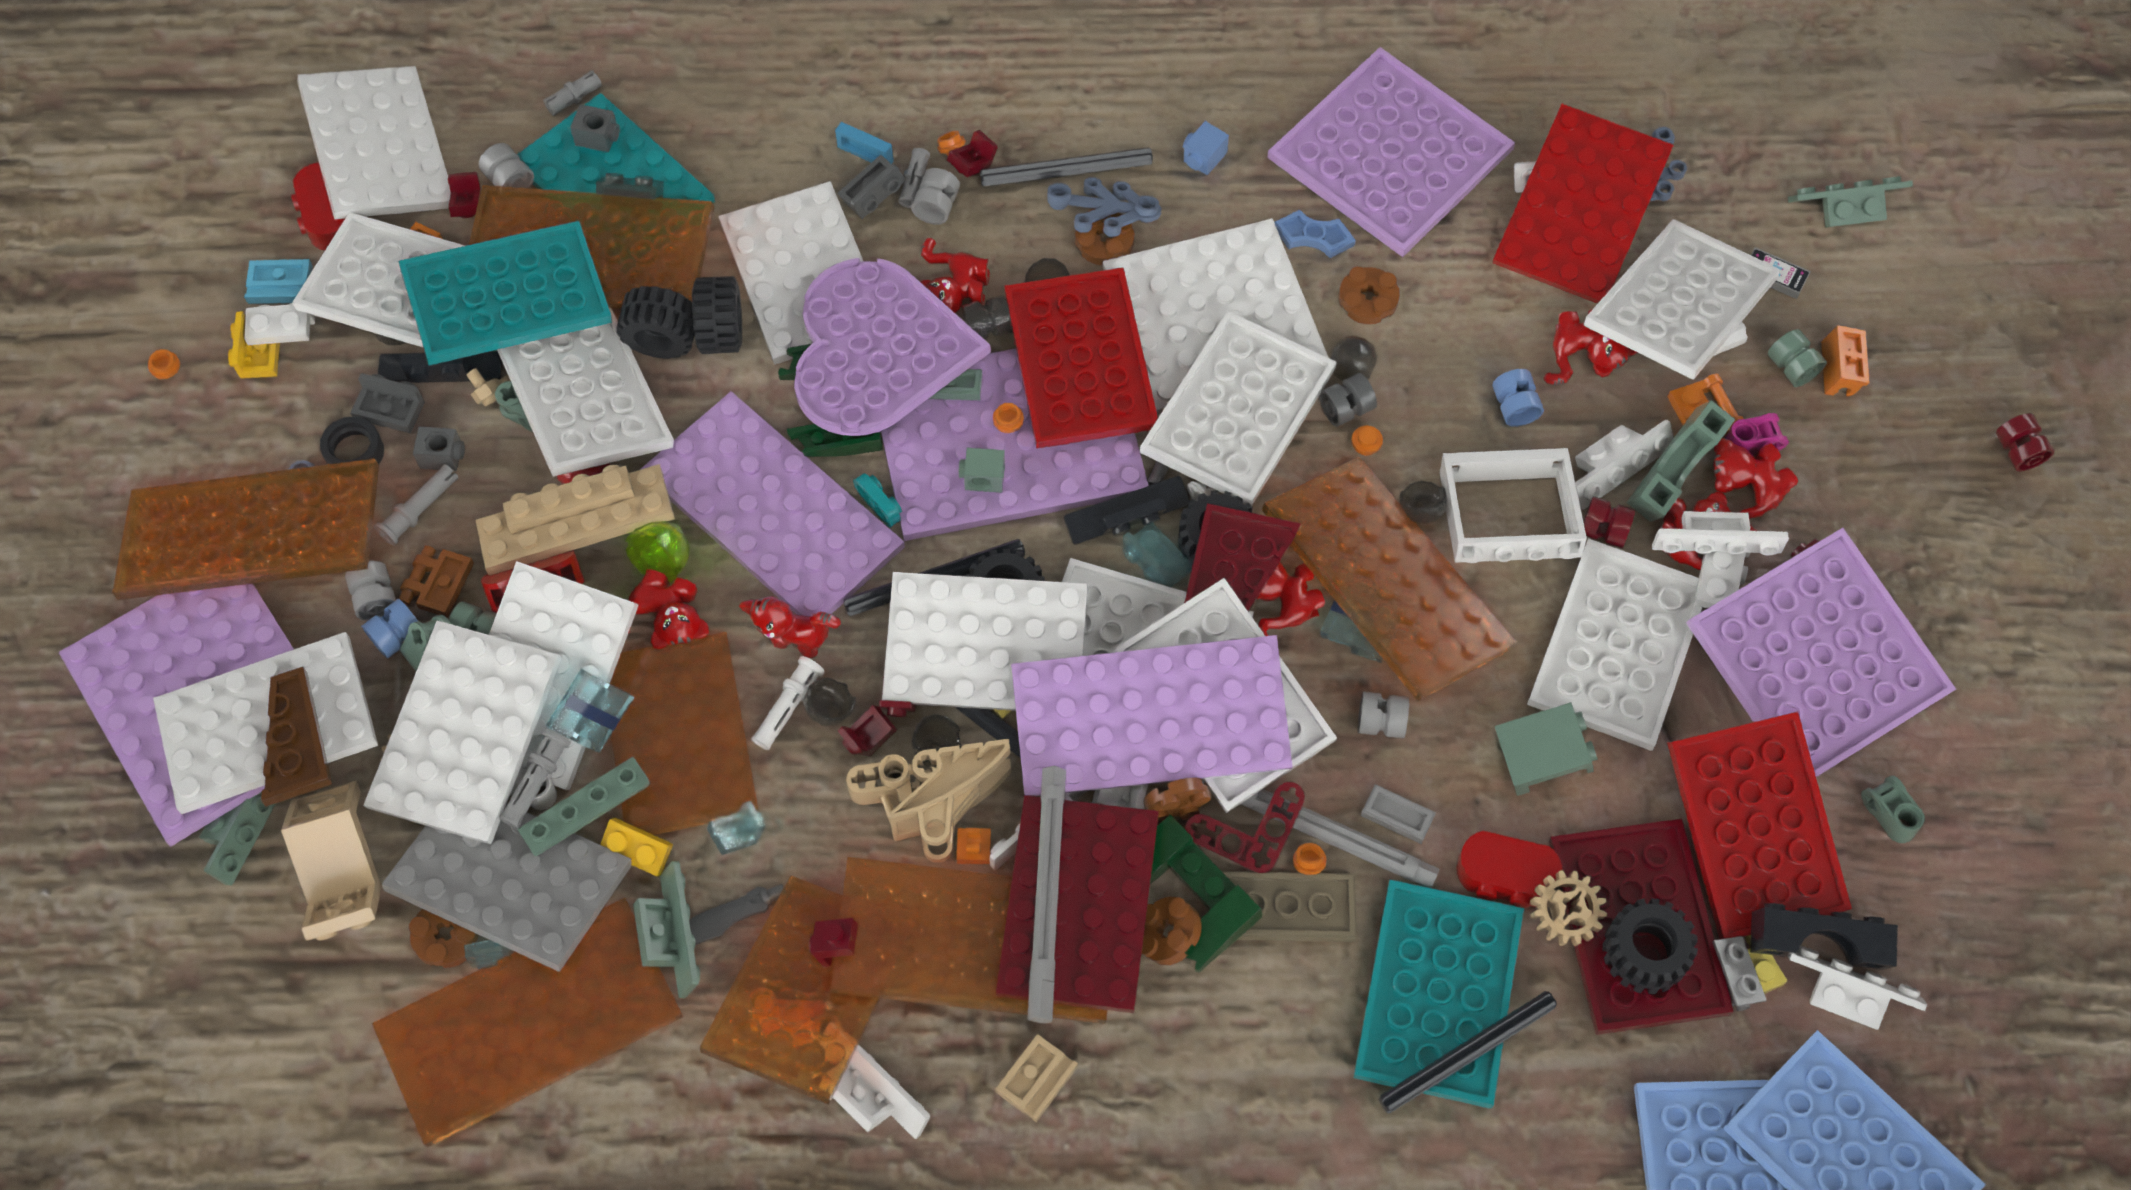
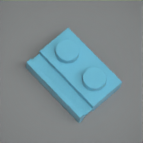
[244,259,313,304]

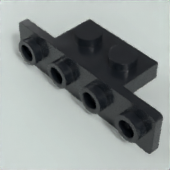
[378,351,502,383]
[1064,476,1190,545]

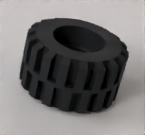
[692,276,742,354]
[616,286,695,359]
[1178,490,1256,569]
[966,549,1045,581]
[1602,898,1698,994]

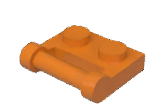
[1667,373,1744,438]

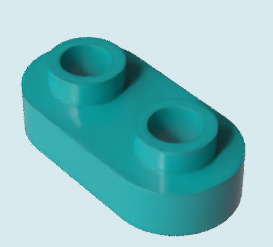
[853,473,902,528]

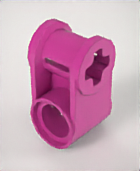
[1725,413,1789,455]

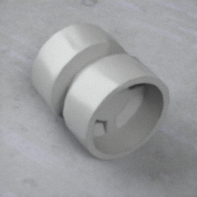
[479,143,534,199]
[911,168,960,225]
[345,561,396,621]
[1358,692,1409,739]

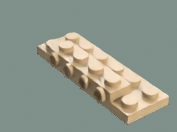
[476,464,675,576]

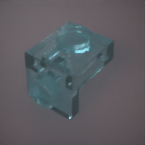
[707,801,765,855]
[464,940,514,970]

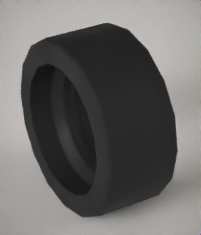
[320,416,384,478]

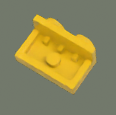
[228,311,280,379]

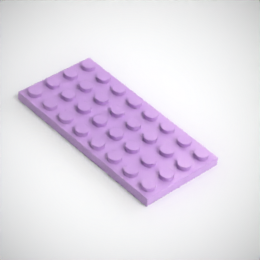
[640,391,905,617]
[1011,635,1293,796]

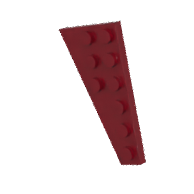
[1184,503,1302,612]

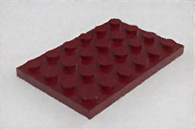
[996,795,1159,1013]
[1549,818,1734,1035]

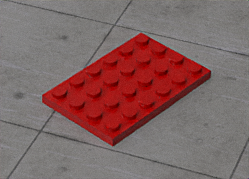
[1492,104,1674,304]
[1004,267,1158,449]
[1667,711,1852,940]

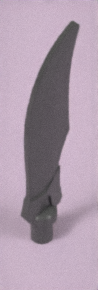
[689,884,787,945]

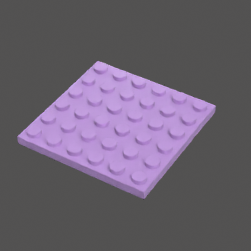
[1267,47,1515,257]
[1686,528,1956,777]

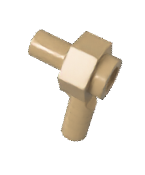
[466,368,511,407]

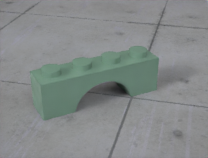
[1626,400,1735,522]

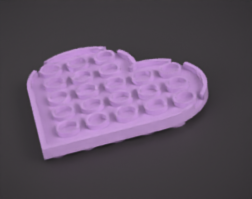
[794,258,991,436]

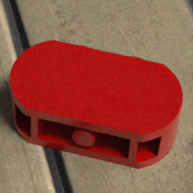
[291,162,345,251]
[481,550,584,613]
[1456,831,1562,908]

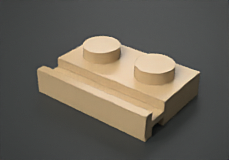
[995,1034,1078,1122]

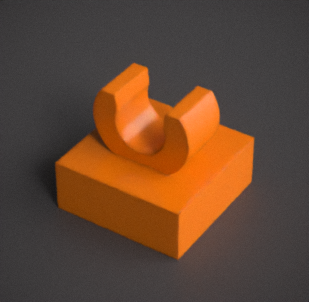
[956,828,991,865]

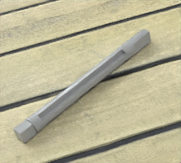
[1027,765,1066,1023]
[1202,780,1440,888]

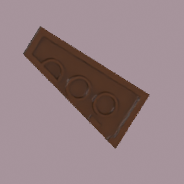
[261,667,332,807]

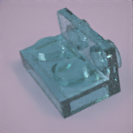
[1122,523,1193,587]

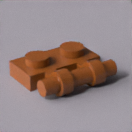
[399,545,474,618]

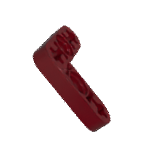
[1185,782,1306,873]

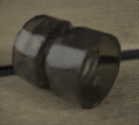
[961,295,1013,340]

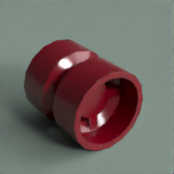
[1996,413,2054,472]
[1583,496,1636,548]

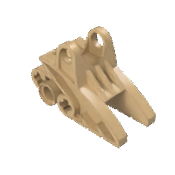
[846,739,1011,863]

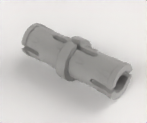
[543,70,602,116]
[898,148,930,208]

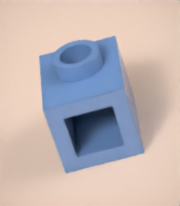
[1183,121,1229,175]

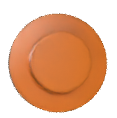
[937,131,966,156]
[148,349,180,379]
[993,403,1024,433]
[1351,425,1383,456]
[1293,843,1327,875]

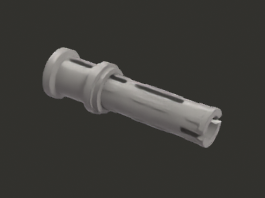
[374,464,459,546]
[499,728,571,829]

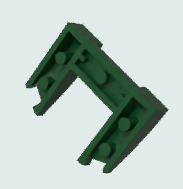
[778,344,883,457]
[1150,815,1262,973]

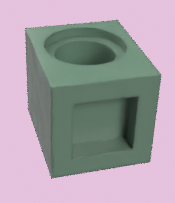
[959,448,1005,493]

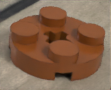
[1075,208,1135,266]
[1338,267,1400,325]
[1143,778,1211,824]
[1142,896,1202,966]
[409,909,479,968]

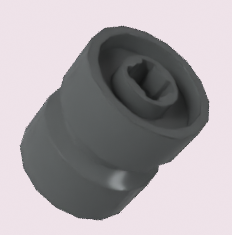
[1319,373,1377,427]

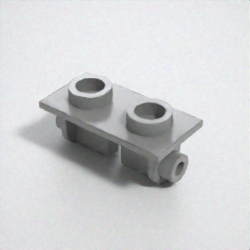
[1713,936,1767,1011]

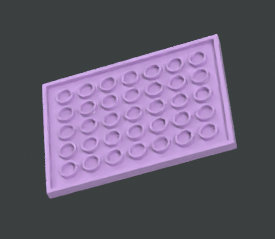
[881,349,1149,541]
[59,552,294,847]

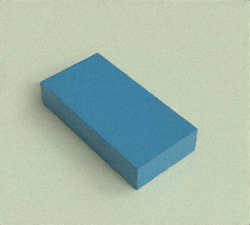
[835,122,894,164]

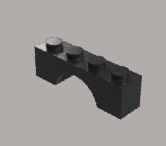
[1750,903,1898,970]

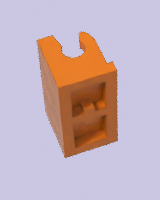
[1821,325,1870,397]

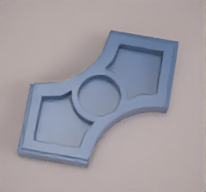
[1274,210,1356,258]

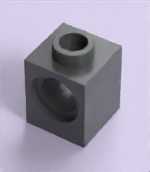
[570,105,620,152]
[413,427,465,471]

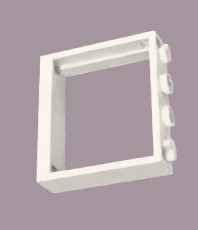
[1440,448,1587,563]

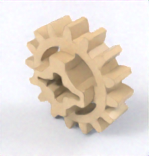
[1530,870,1607,946]

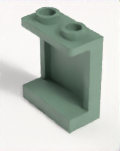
[1495,702,1598,796]

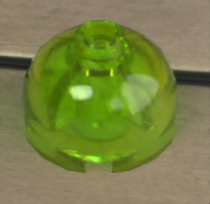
[625,521,690,582]

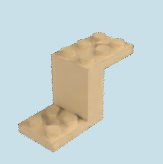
[281,780,382,941]

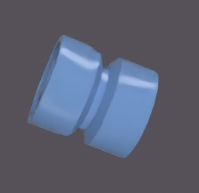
[1492,369,1544,427]
[361,598,418,659]

